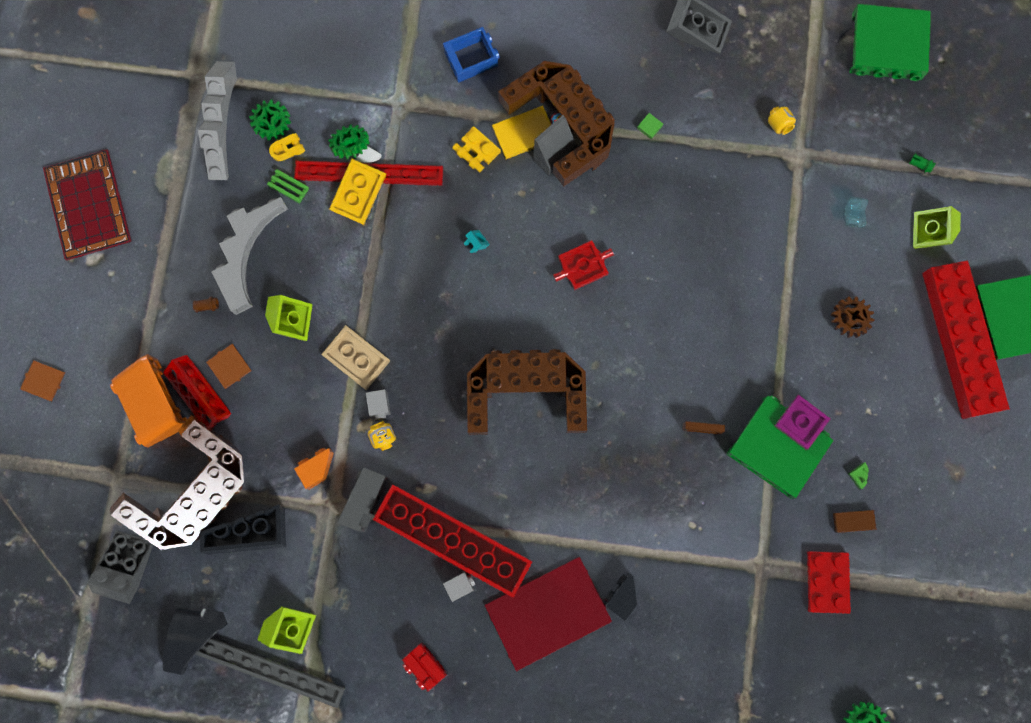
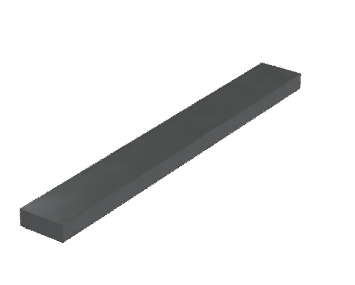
[195,637,346,708]

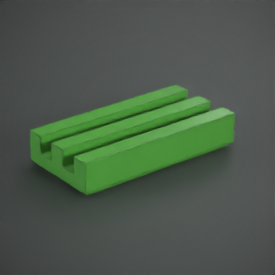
[267,169,309,204]

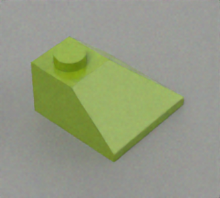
[913,206,961,249]
[265,295,313,341]
[257,607,316,654]

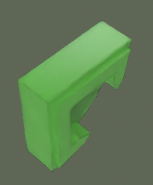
[848,462,869,490]

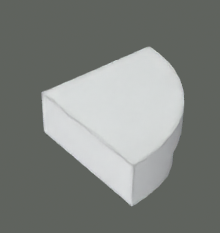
[356,146,381,163]

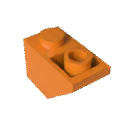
[294,448,334,490]

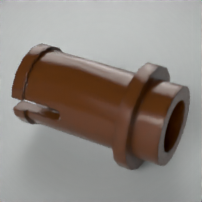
[193,296,219,313]

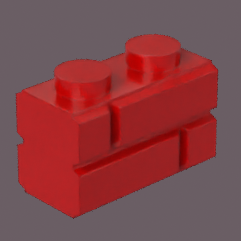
[402,642,448,691]

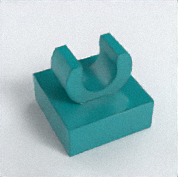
[464,230,490,253]

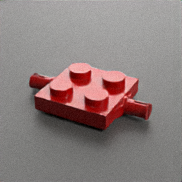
[553,240,614,291]

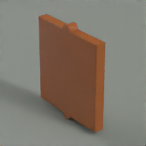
[207,344,252,389]
[20,360,65,402]

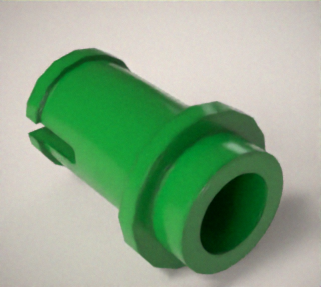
[909,153,936,173]

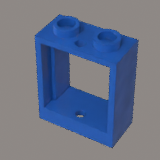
[443,27,500,83]

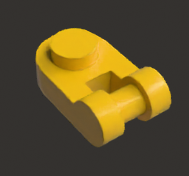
[269,133,305,161]

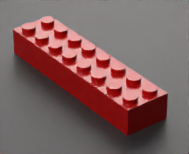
[922,260,1010,419]
[373,484,532,598]

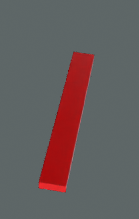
[294,161,443,186]

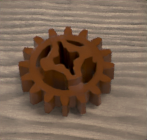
[831,296,875,338]

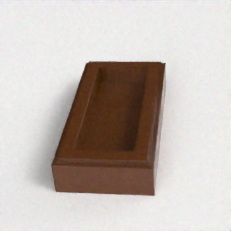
[682,421,725,435]
[833,510,877,533]

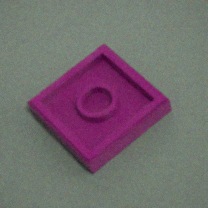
[775,395,831,450]

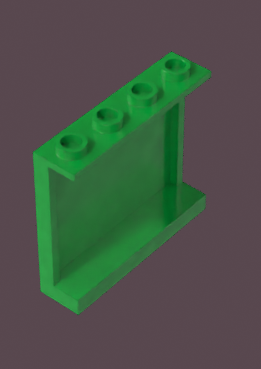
[849,4,931,81]
[976,275,1031,360]
[726,396,834,499]

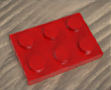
[807,551,851,614]

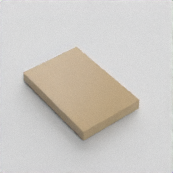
[321,325,390,390]

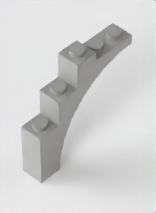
[198,61,237,180]
[212,197,288,315]

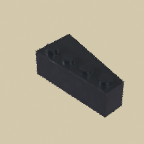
[200,504,286,555]

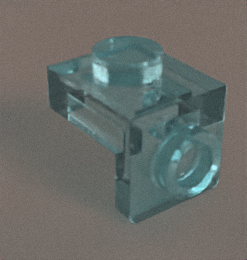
[844,197,868,228]

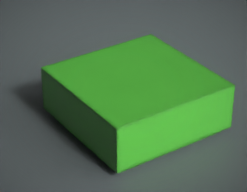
[637,113,663,140]

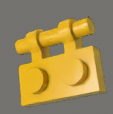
[453,126,501,172]

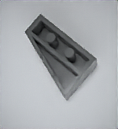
[338,468,388,532]

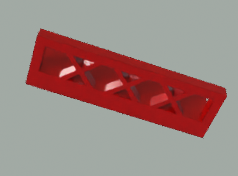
[163,355,231,430]

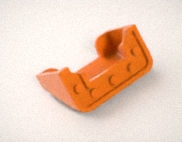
[110,354,187,448]

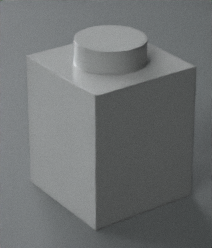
[366,389,391,420]
[443,572,476,602]

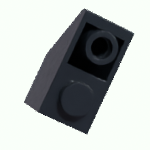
[604,573,637,621]

